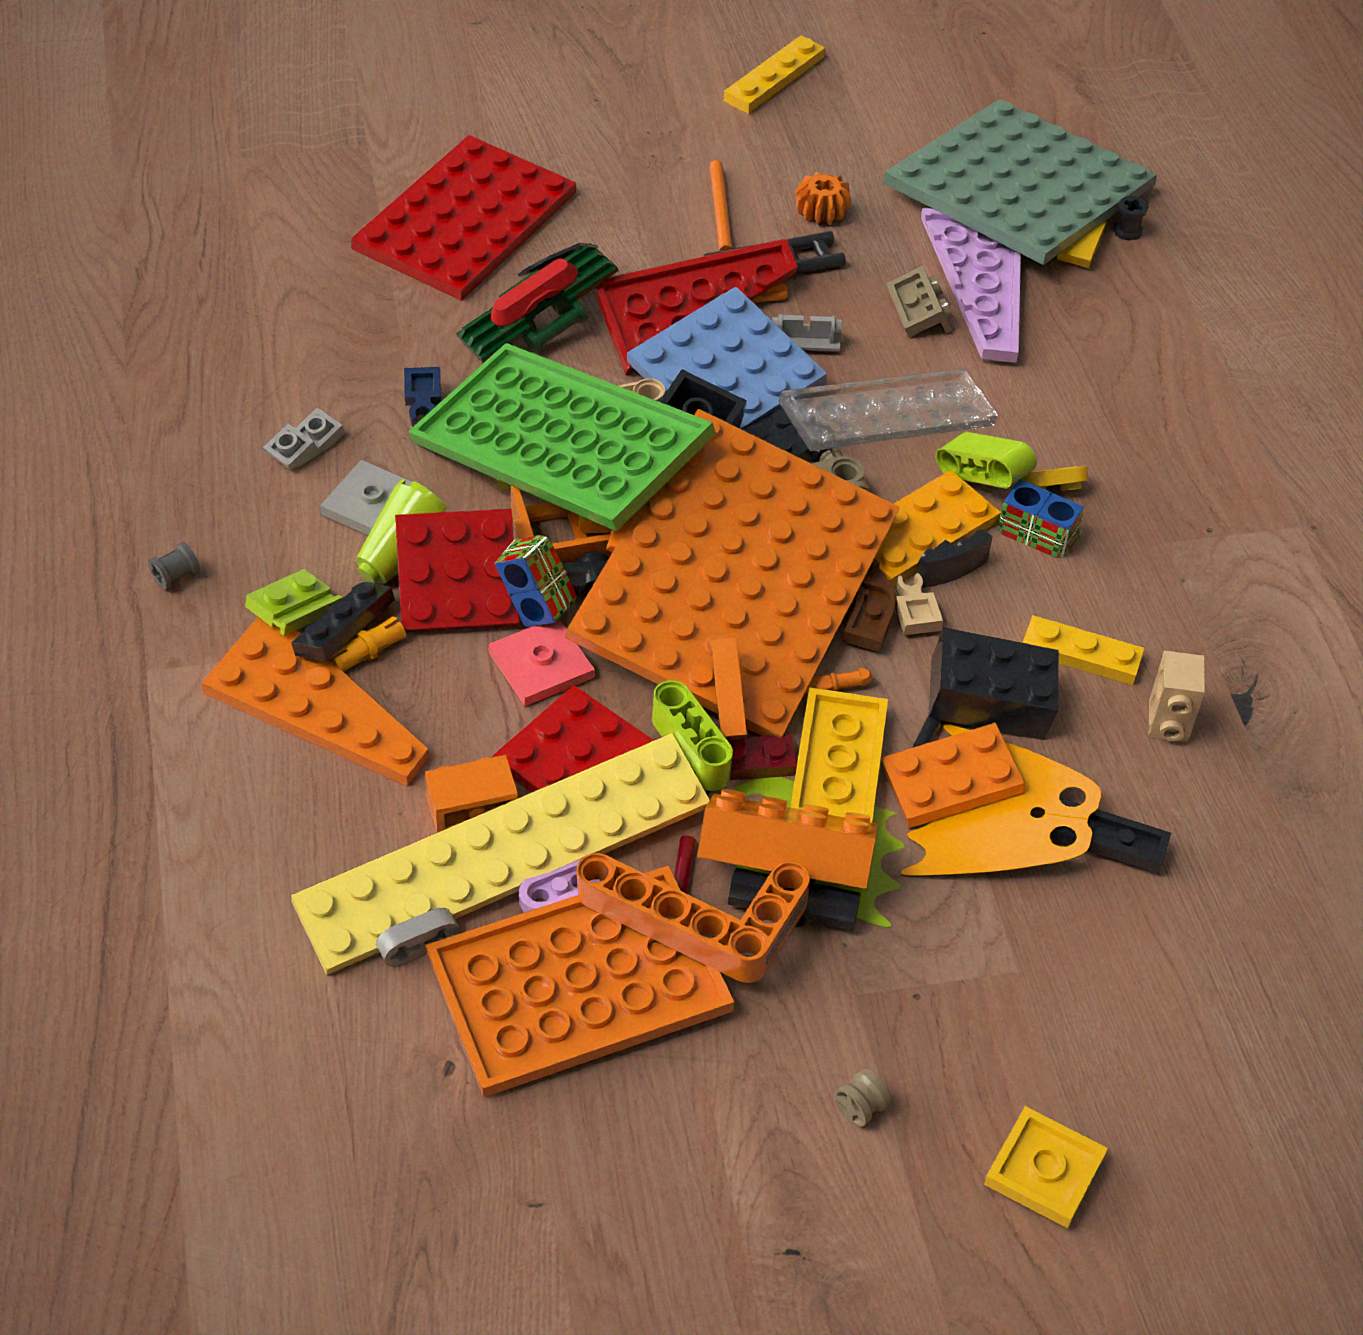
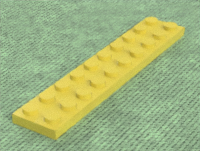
[291,733,710,975]

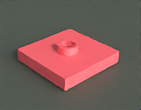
[488,619,595,706]

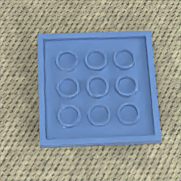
[627,286,827,430]

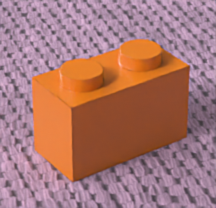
[425,755,518,833]

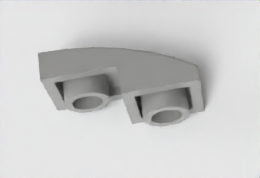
[263,407,346,470]

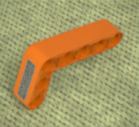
[576,853,810,983]

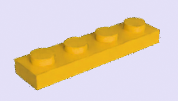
[724,35,825,114]

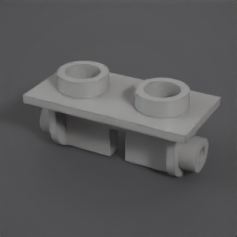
[771,314,842,351]

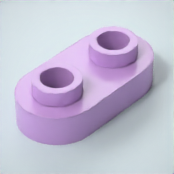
[519,859,600,912]

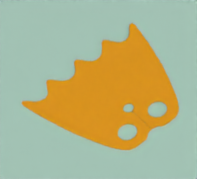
[901,724,1101,875]

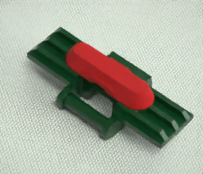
[456,243,619,363]

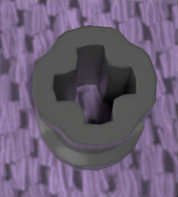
[148,542,200,590]

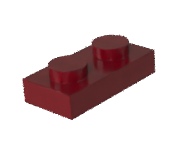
[728,734,797,780]

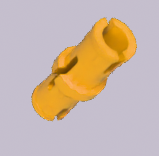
[329,616,406,672]

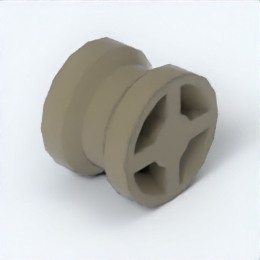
[834,1068,891,1127]

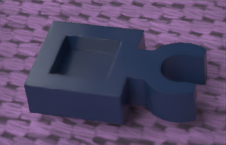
[404,367,441,427]

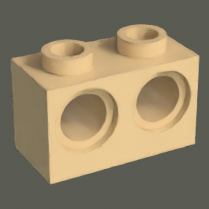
[1148,650,1205,742]

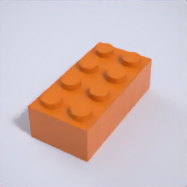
[697,789,878,889]

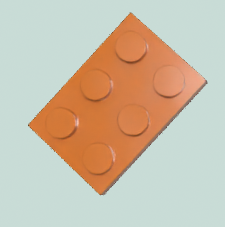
[881,723,1025,829]

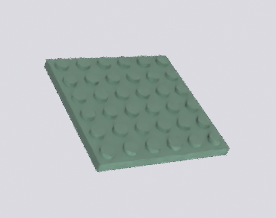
[883,99,1157,265]

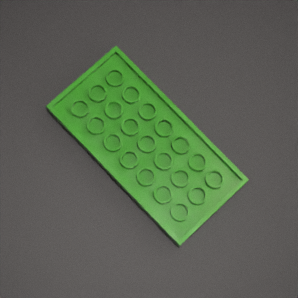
[408,343,716,531]

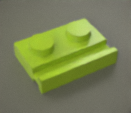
[245,569,343,636]

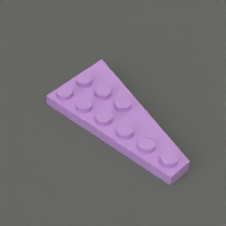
[921,208,1021,363]

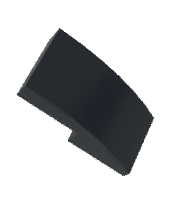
[918,528,993,588]

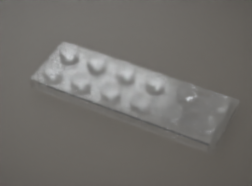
[779,368,998,451]

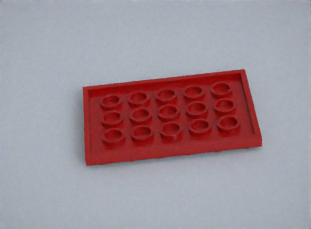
[351,135,576,301]

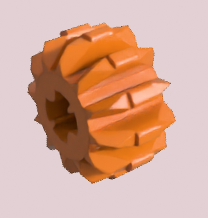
[795,172,851,225]

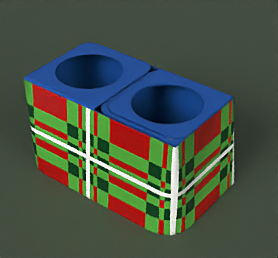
[998,479,1084,558]
[494,535,577,627]

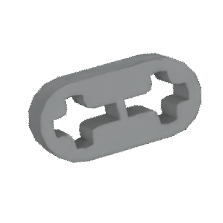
[376,908,460,966]

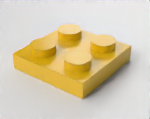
[984,1106,1108,1228]

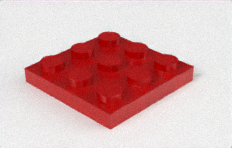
[395,508,519,632]
[493,685,655,793]

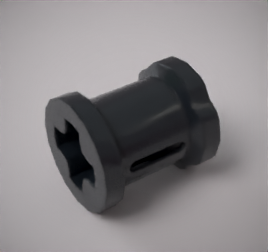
[1113,196,1149,241]

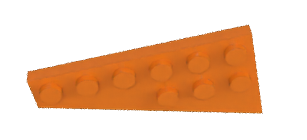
[201,617,429,787]

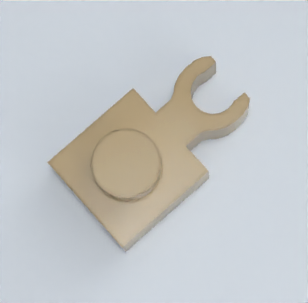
[895,573,943,635]

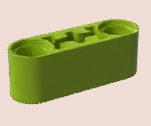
[935,432,1037,488]
[652,680,733,791]

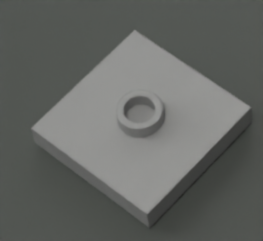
[320,460,412,535]

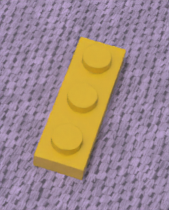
[1022,615,1145,685]

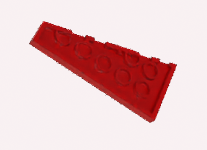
[593,238,798,375]

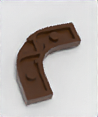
[843,558,895,652]

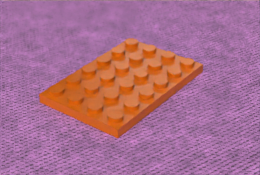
[426,865,734,1098]

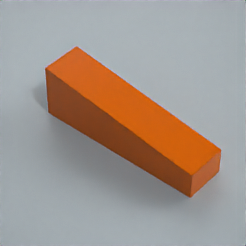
[711,637,747,741]

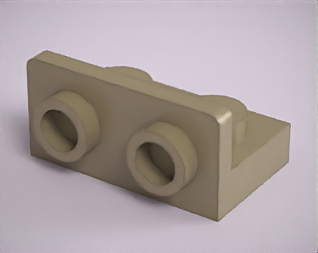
[886,265,953,337]

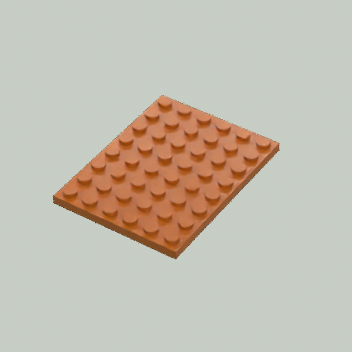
[565,409,900,738]

